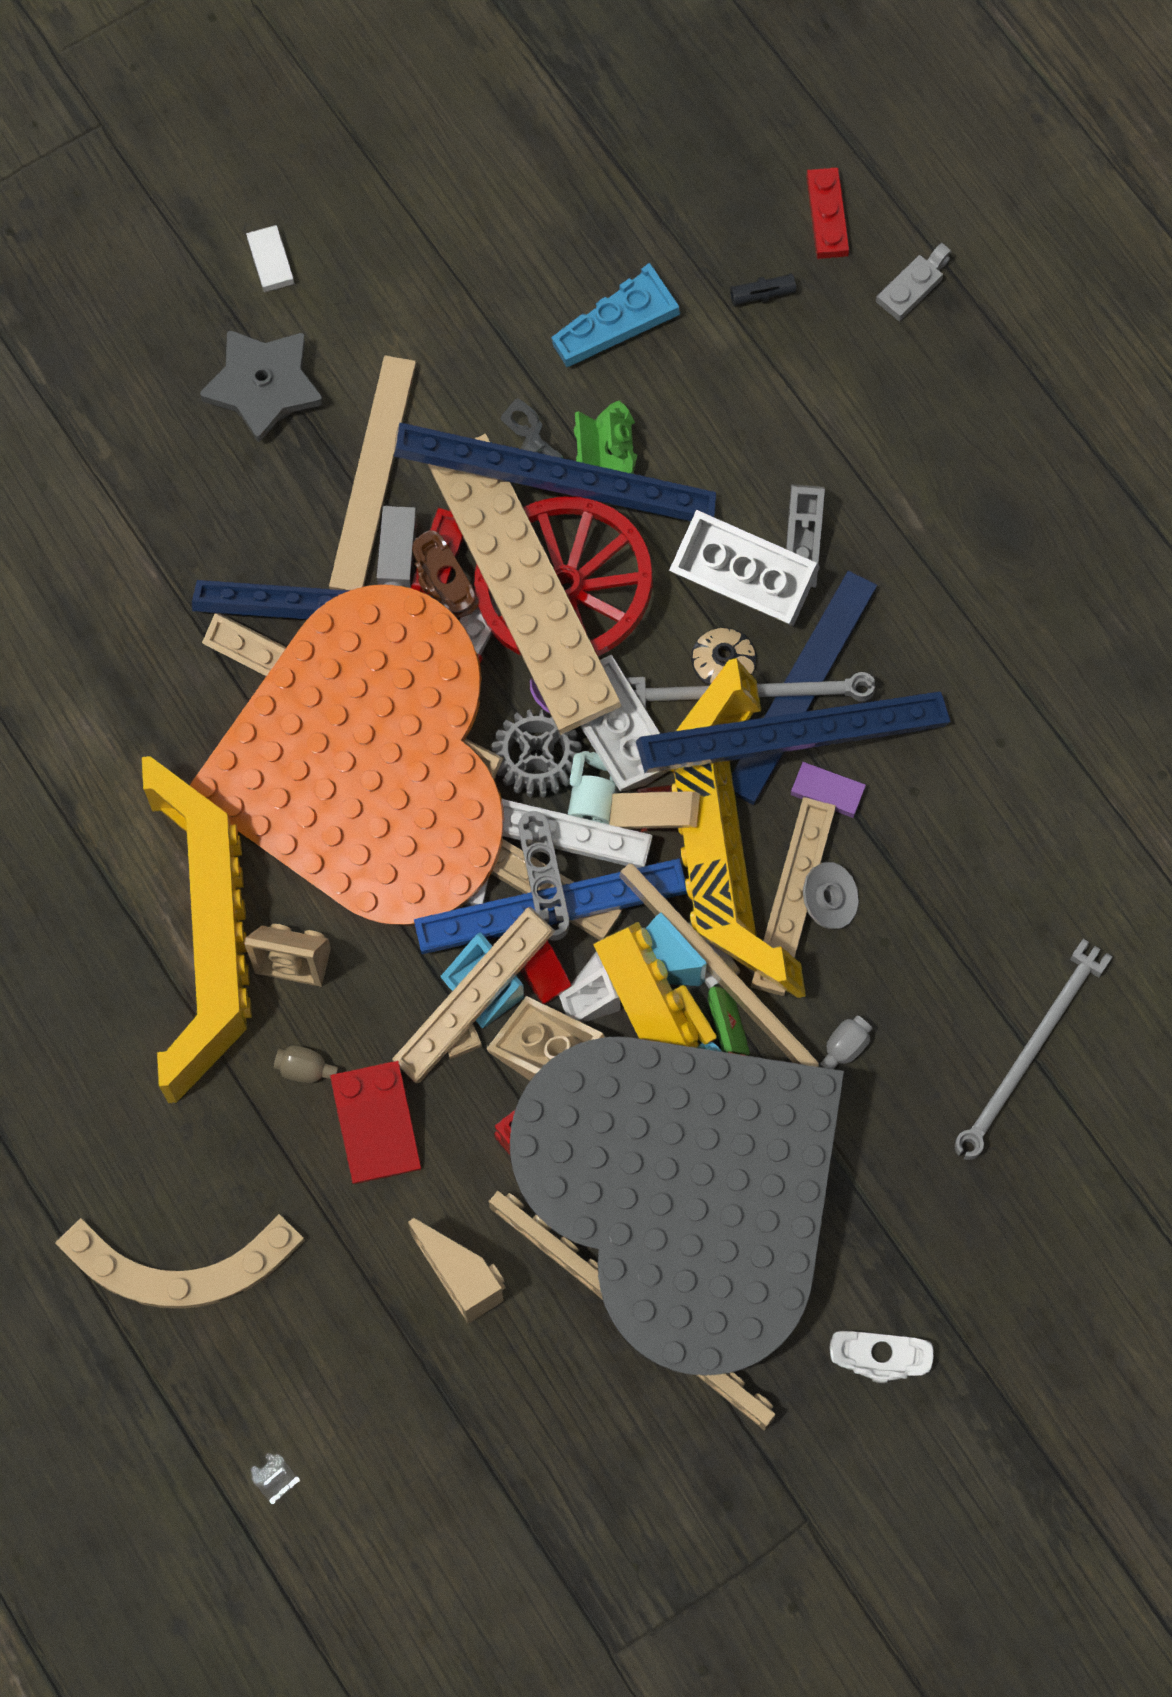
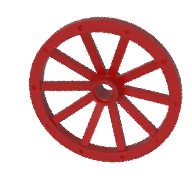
[474,496,653,656]

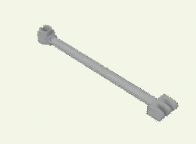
[626,672,875,710]
[954,939,1112,1160]

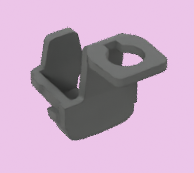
[501,399,563,458]

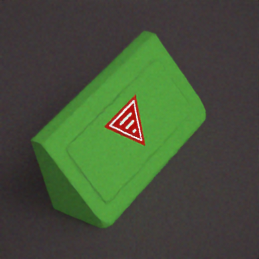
[707,987,750,1056]

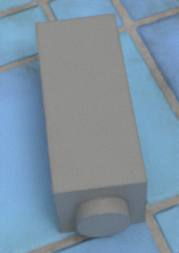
[377,506,417,588]

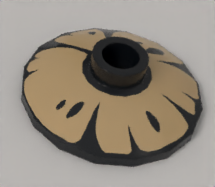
[691,627,757,686]

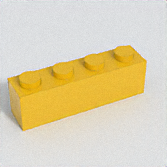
[593,922,699,1048]

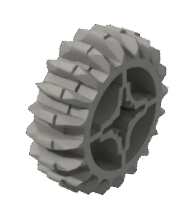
[492,708,581,798]

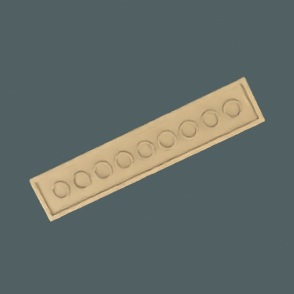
[428,434,622,735]

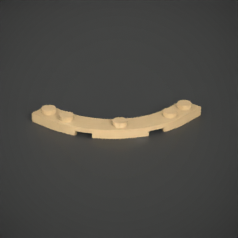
[55,1214,305,1309]

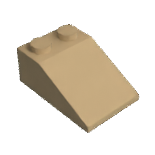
[245,924,331,987]
[487,996,605,1081]
[408,1218,505,1324]

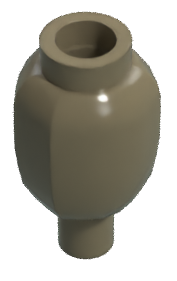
[274,1045,338,1083]

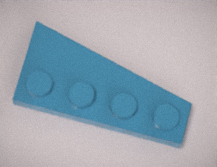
[552,263,680,367]

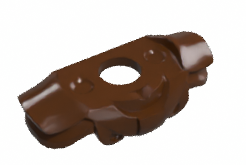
[412,530,479,618]

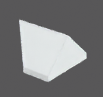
[559,951,620,1023]

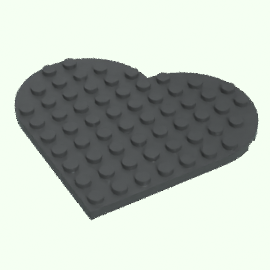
[510,1037,844,1376]

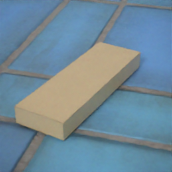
[609,791,700,829]

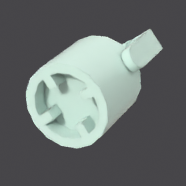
[568,751,619,825]

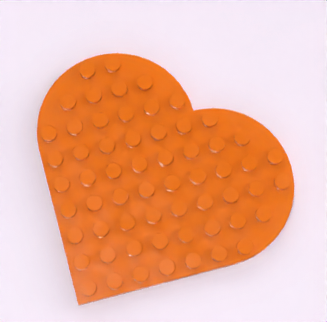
[189,585,505,926]

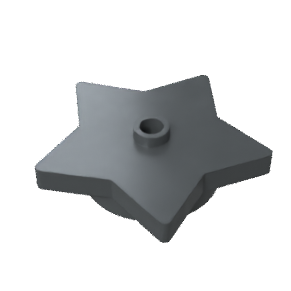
[200,331,323,442]

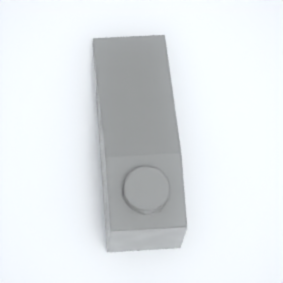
[786,484,825,587]

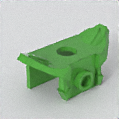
[574,400,637,474]

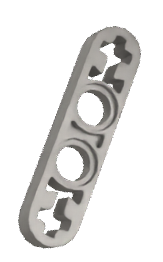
[518,811,569,940]

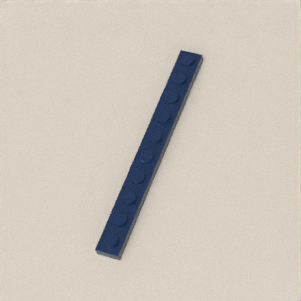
[393,422,716,521]
[636,691,951,774]

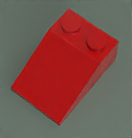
[330,1061,421,1184]

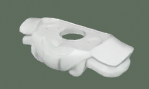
[830,1331,933,1383]

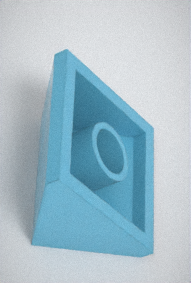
[441,933,524,1028]

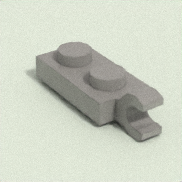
[876,243,951,322]

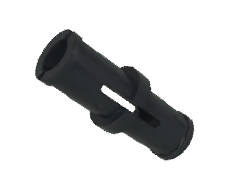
[730,273,796,306]

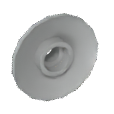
[803,862,859,929]

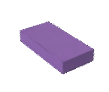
[791,762,866,818]

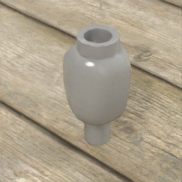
[819,1015,873,1069]

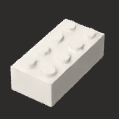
[669,510,820,627]

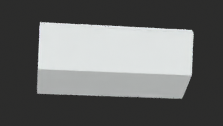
[581,655,670,792]

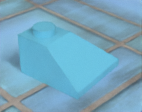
[646,913,707,986]

